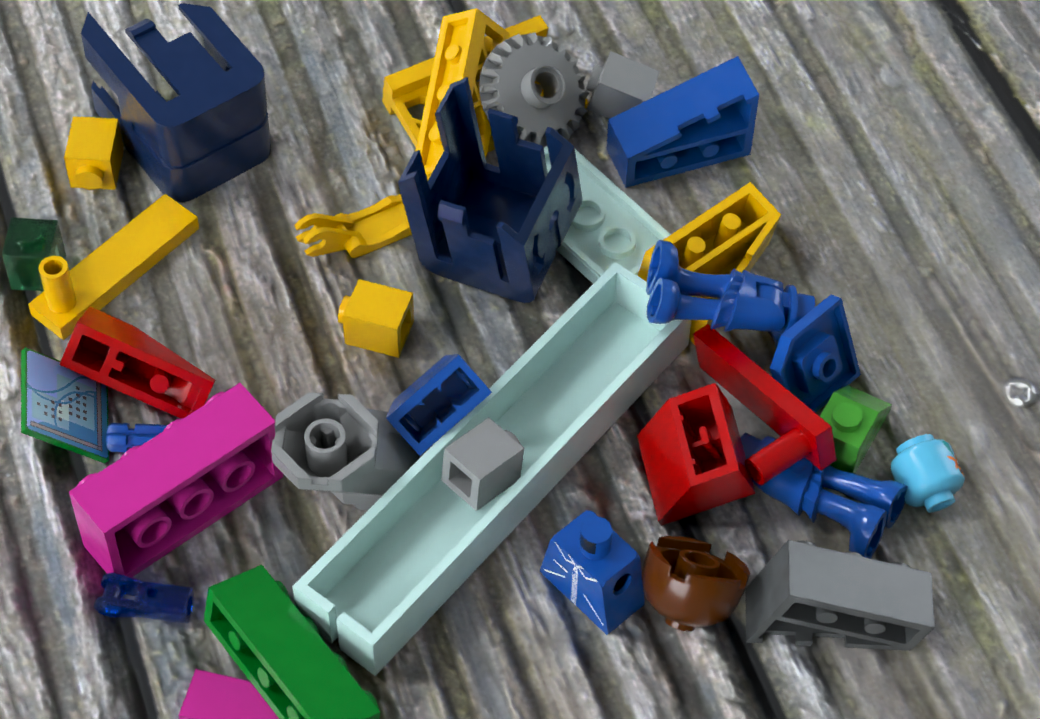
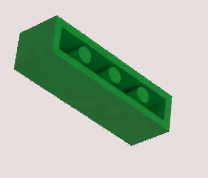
[204,564,381,719]

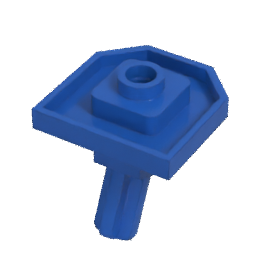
[767,294,861,413]

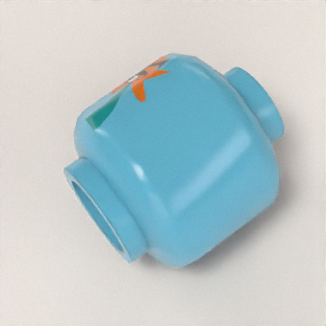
[890,434,965,512]

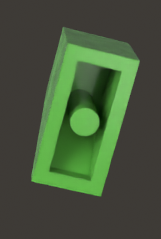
[820,385,892,474]

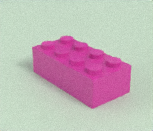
[69,383,284,586]

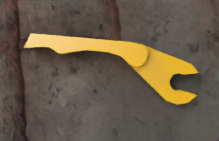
[294,194,412,258]

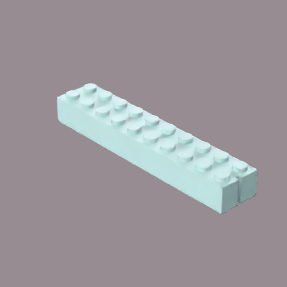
[292,262,691,676]

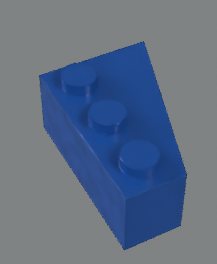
[606,56,759,188]

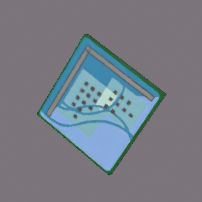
[21,347,109,463]

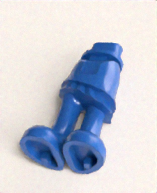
[646,240,815,333]
[741,433,908,559]

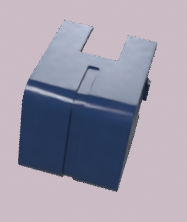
[81,3,271,202]
[398,77,583,303]

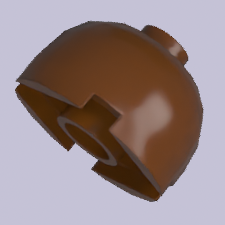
[642,536,750,632]

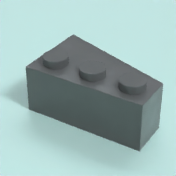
[746,540,935,651]

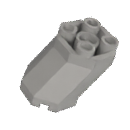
[271,392,419,511]

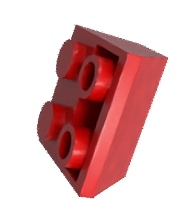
[637,382,756,526]

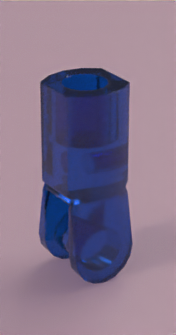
[94,573,194,624]

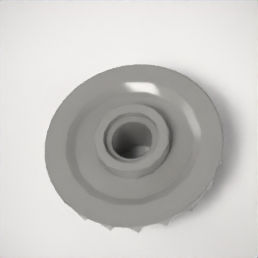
[479,32,589,148]

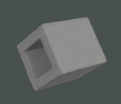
[585,51,660,119]
[441,418,524,511]

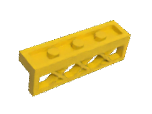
[415,8,510,180]

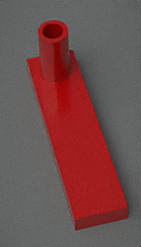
[693,324,837,485]

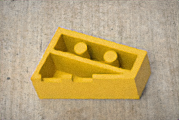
[638,182,781,345]

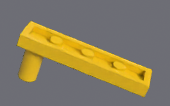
[28,194,200,340]

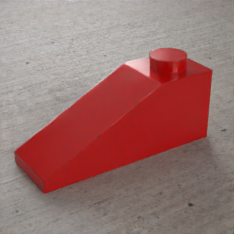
[59,306,215,418]

